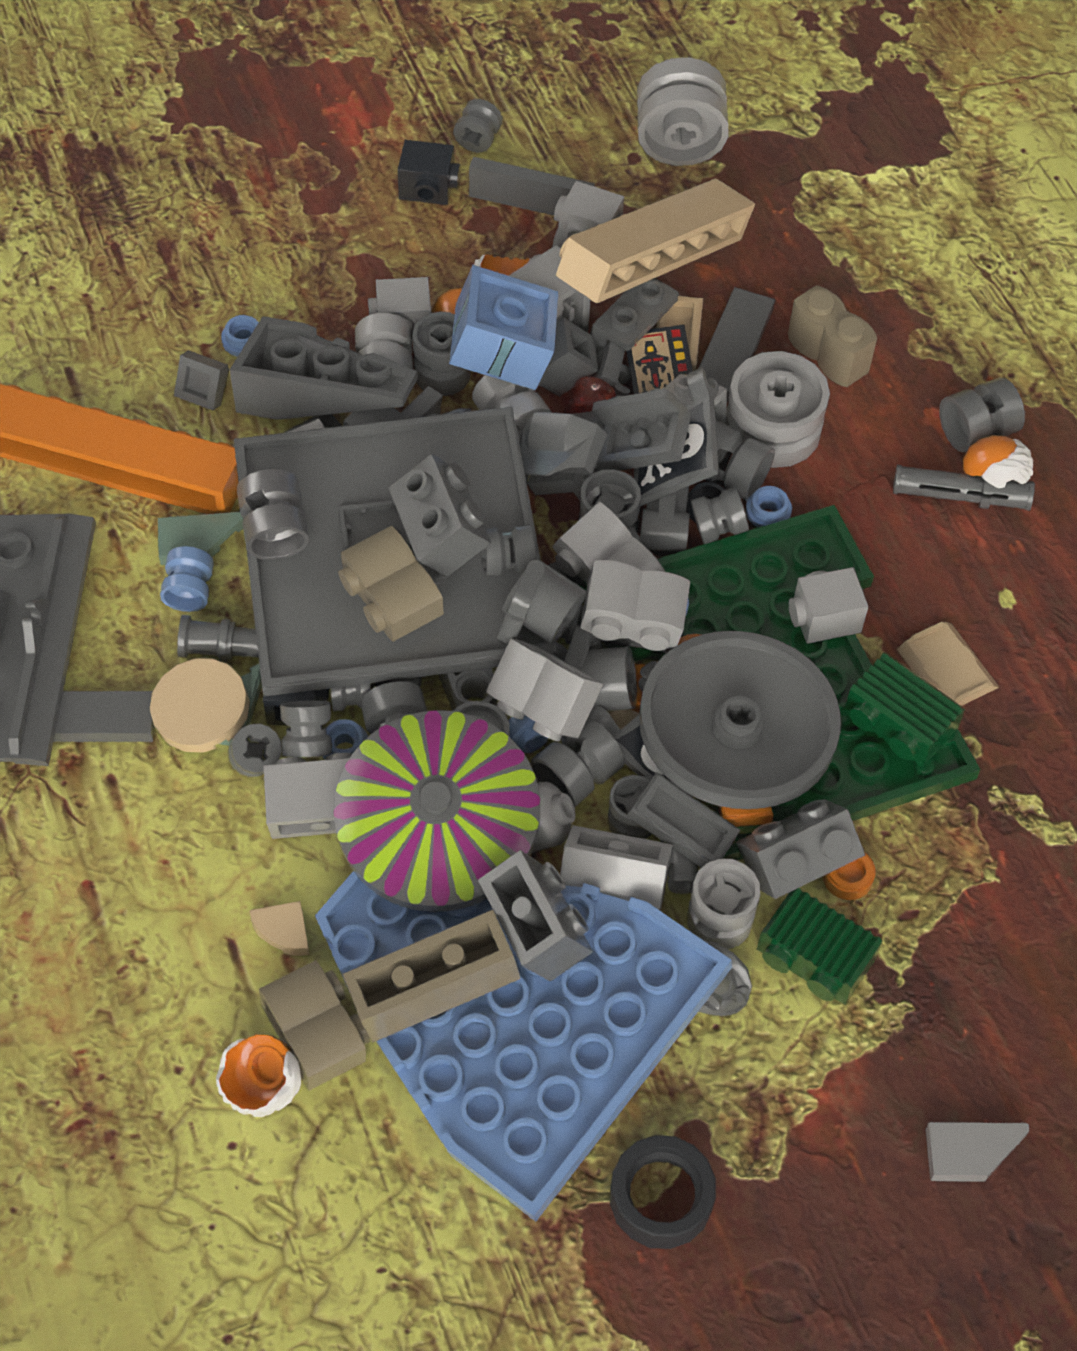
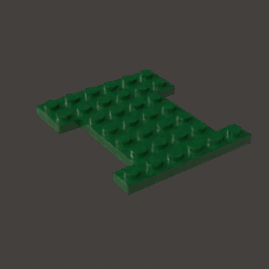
[578,505,981,861]

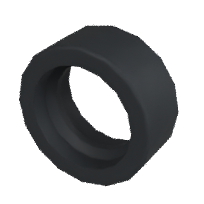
[610,1135,716,1249]

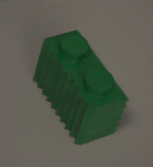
[844,652,965,767]
[757,888,883,1005]

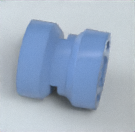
[160,546,214,612]

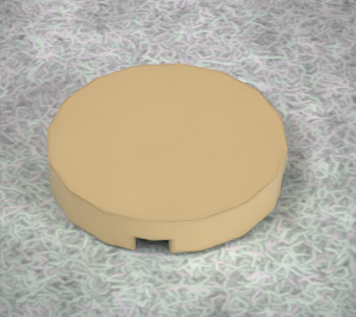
[150,659,250,752]

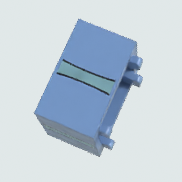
[449,265,558,390]

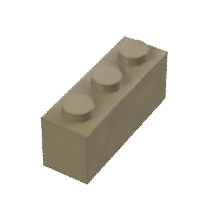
[343,910,521,1043]

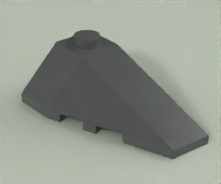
[230,316,418,420]

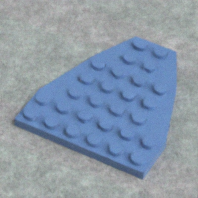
[315,871,732,1222]

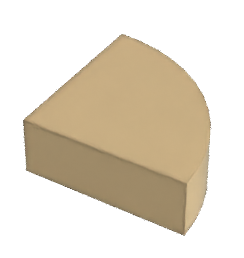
[249,901,310,956]

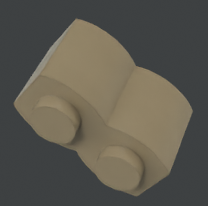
[788,285,877,387]
[338,526,443,642]
[259,960,370,1091]

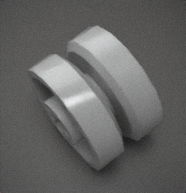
[637,57,728,166]
[726,351,830,468]

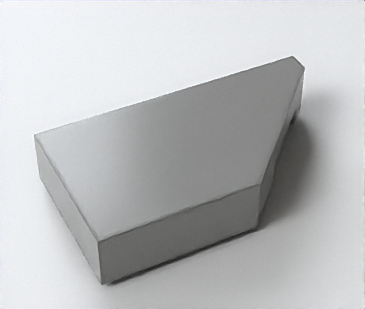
[926,1122,1029,1182]

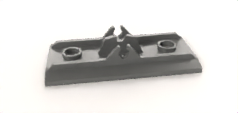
[0,514,96,766]

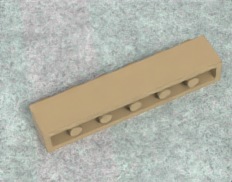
[555,179,755,303]

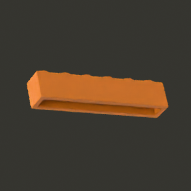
[0,384,239,514]

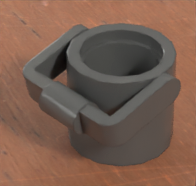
[497,559,587,645]
[565,625,637,711]

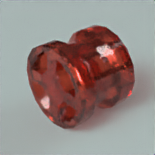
[564,377,616,414]

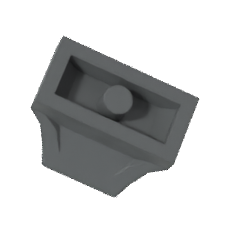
[519,412,608,476]

